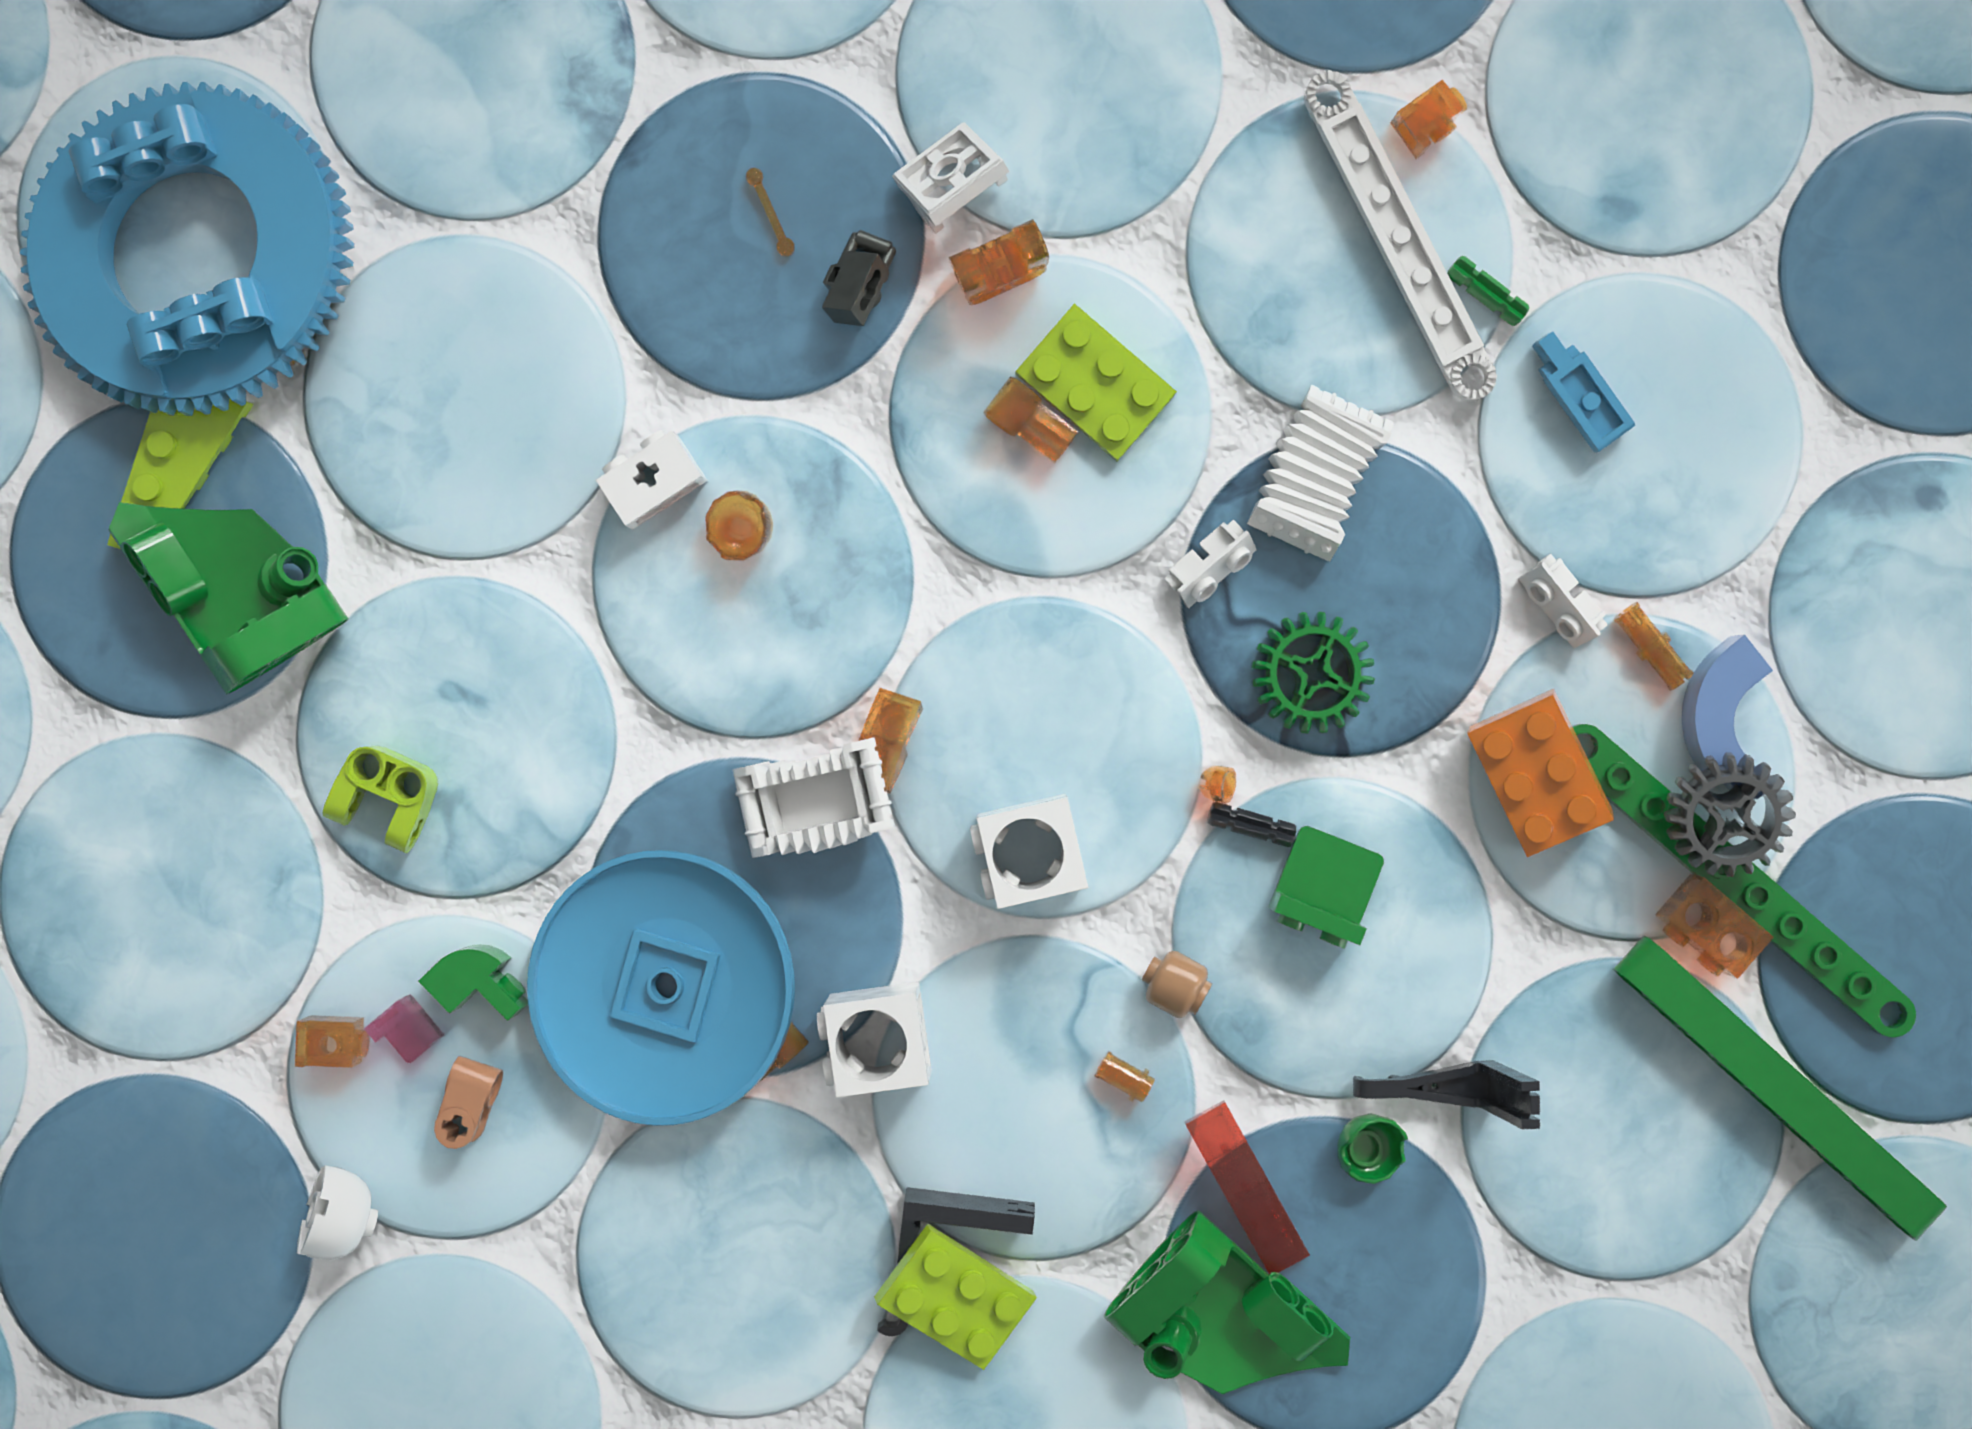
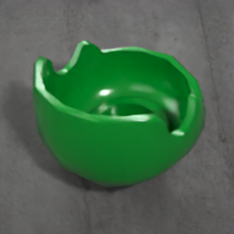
[1337,1113,1408,1184]

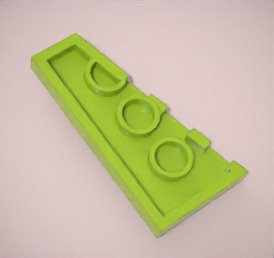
[107,398,254,549]

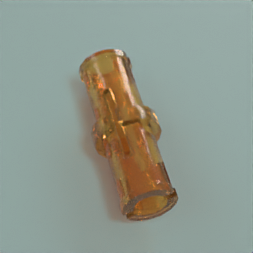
[1613,602,1694,691]

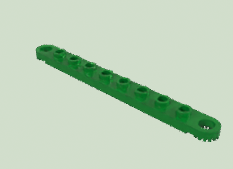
[1572,724,1916,1037]

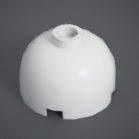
[297,1165,378,1260]

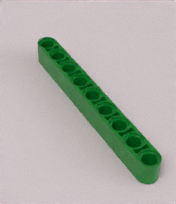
[1613,935,1947,1241]

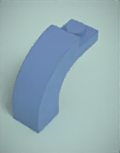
[1682,634,1773,799]

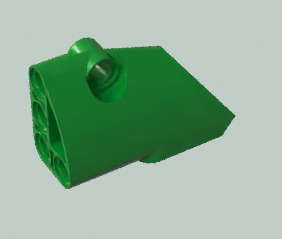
[108,502,349,695]
[1104,1210,1351,1394]

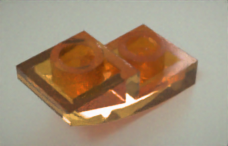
[859,688,923,794]

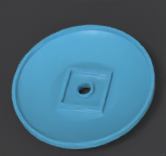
[527,850,795,1126]

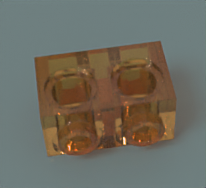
[1655,874,1774,979]

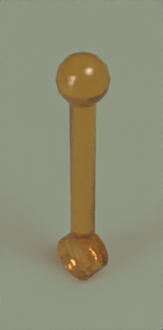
[745,168,795,257]

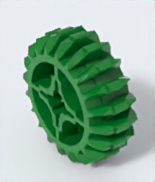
[1251,612,1375,734]

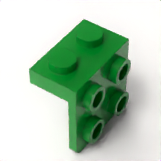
[1268,826,1384,949]

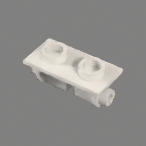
[1165,520,1257,608]
[1518,554,1607,648]

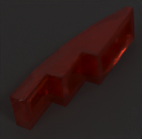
[1185,1100,1310,1274]

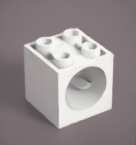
[970,794,1089,909]
[817,981,932,1098]

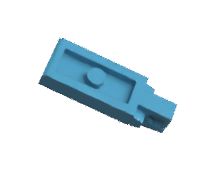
[1532,331,1636,453]

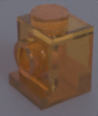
[1390,79,1467,159]
[295,1015,370,1068]

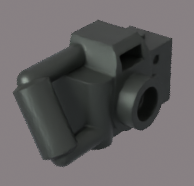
[822,230,896,326]

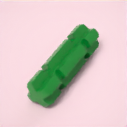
[1447,256,1530,326]

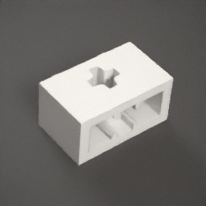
[596,430,708,529]

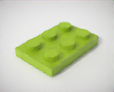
[1015,303,1177,462]
[874,1224,1037,1370]

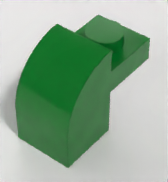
[418,944,528,1021]

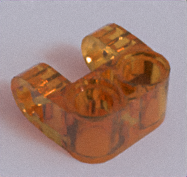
[948,219,1049,305]

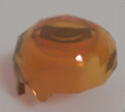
[705,490,774,561]

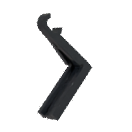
[1353,1060,1540,1129]
[877,1187,1035,1336]

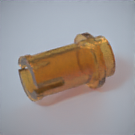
[1094,1051,1155,1102]

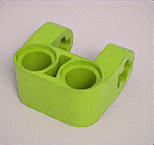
[322,746,438,854]

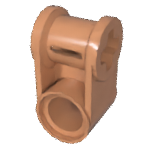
[434,1056,504,1149]

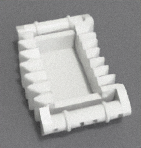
[1247,385,1394,562]
[732,737,895,858]

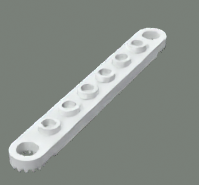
[1304,70,1497,401]

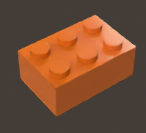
[1467,689,1614,857]

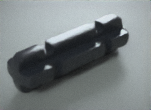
[1207,802,1296,847]

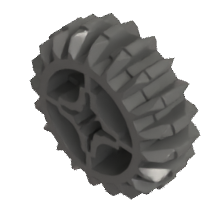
[1664,752,1796,878]

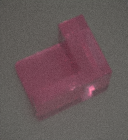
[364,994,445,1063]

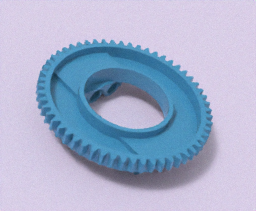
[20,82,355,416]

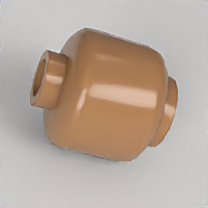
[1142,951,1212,1018]

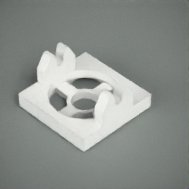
[892,122,1010,234]

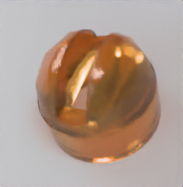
[1199,766,1236,803]

